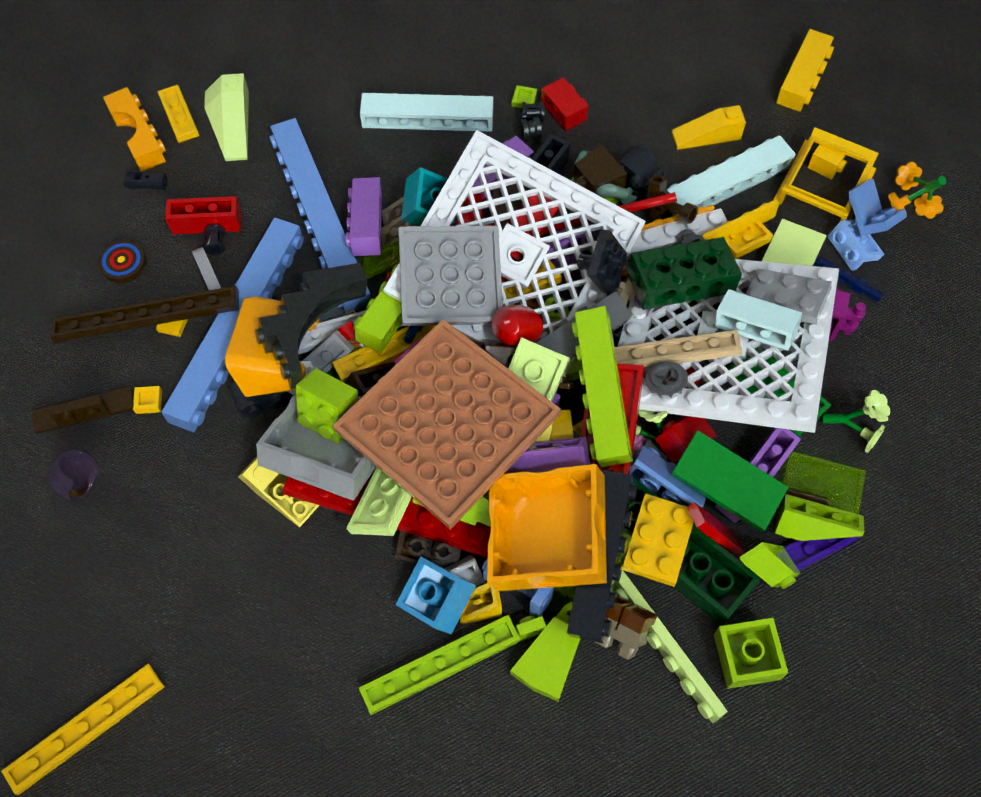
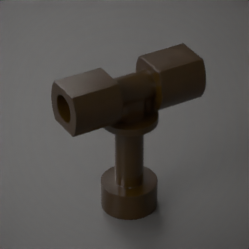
[647,174,698,224]

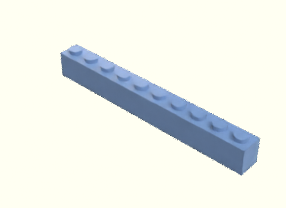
[269,118,371,315]
[161,217,304,432]

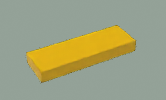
[157,85,199,143]

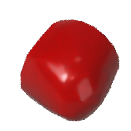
[492,305,543,346]

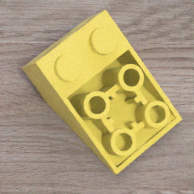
[238,456,319,527]

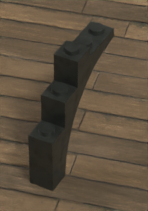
[255,263,367,389]

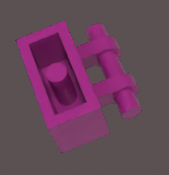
[829,289,866,342]

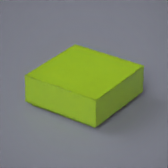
[512,85,537,108]

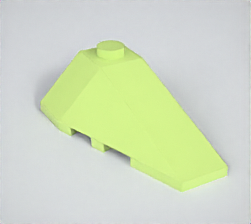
[204,73,249,161]

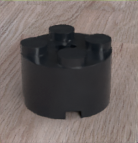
[616,145,664,201]

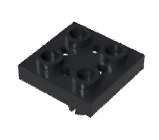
[577,230,627,296]

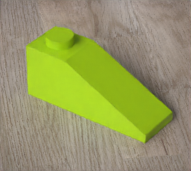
[775,494,864,541]
[739,542,801,589]

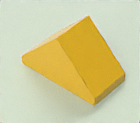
[460,583,502,624]

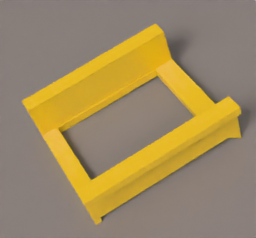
[774,127,879,223]

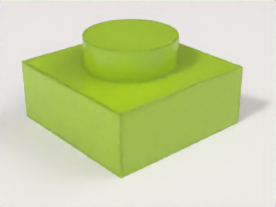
[516,616,546,642]

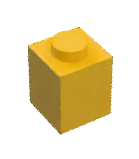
[808,144,847,180]

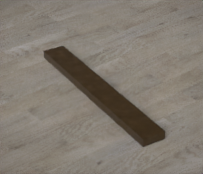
[50,286,239,343]

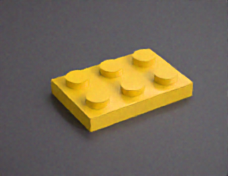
[622,493,694,587]

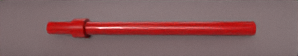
[544,192,677,234]

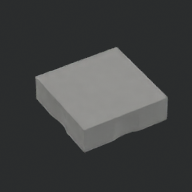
[256,393,376,501]

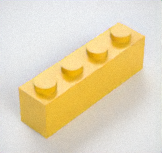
[776,29,835,112]

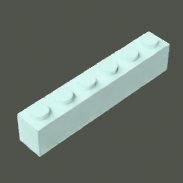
[360,93,493,132]
[666,135,796,216]

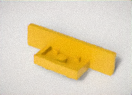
[702,199,780,259]

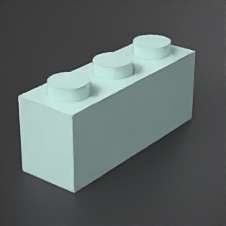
[715,289,802,351]

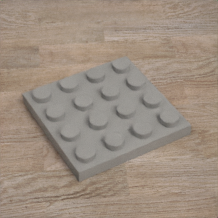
[398,226,503,326]

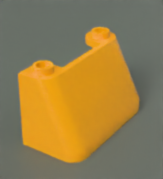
[225,296,319,397]

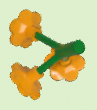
[888,161,947,219]

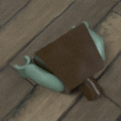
[572,144,637,204]

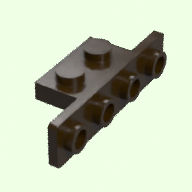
[32,387,134,434]

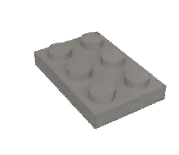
[746,268,832,325]

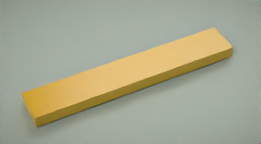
[1,663,165,795]

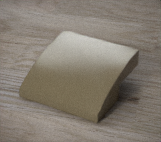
[381,196,415,252]

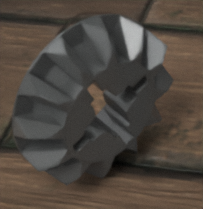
[646,362,688,398]

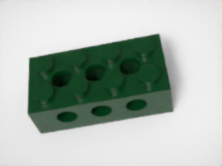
[627,237,742,310]

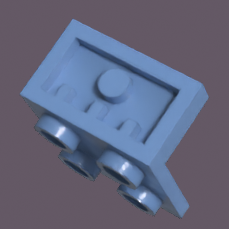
[849,178,907,236]

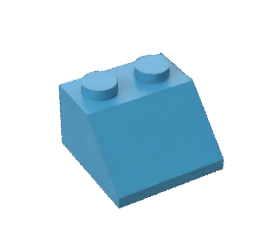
[396,556,476,634]

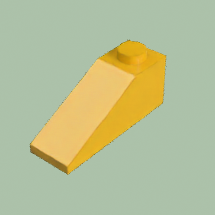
[672,105,746,150]

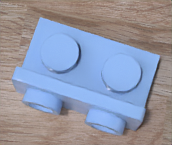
[828,220,884,271]

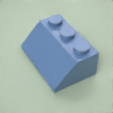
[630,445,706,508]

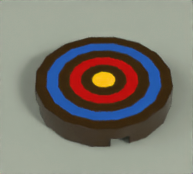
[98,240,147,283]

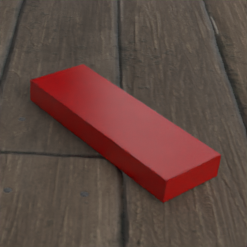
[687,502,745,557]

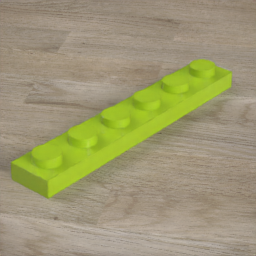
[359,615,521,715]

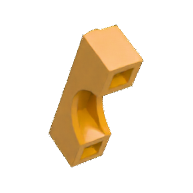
[103,87,166,172]

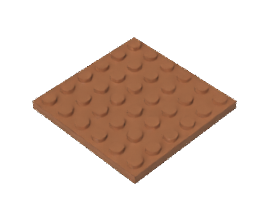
[332,319,561,529]

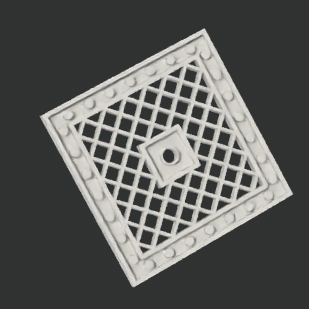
[383,130,646,376]
[618,259,839,433]

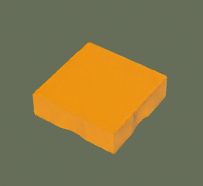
[487,464,607,591]

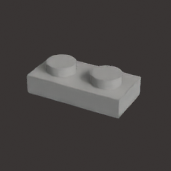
[303,330,354,373]

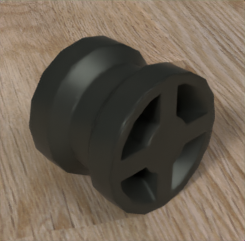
[520,117,542,142]

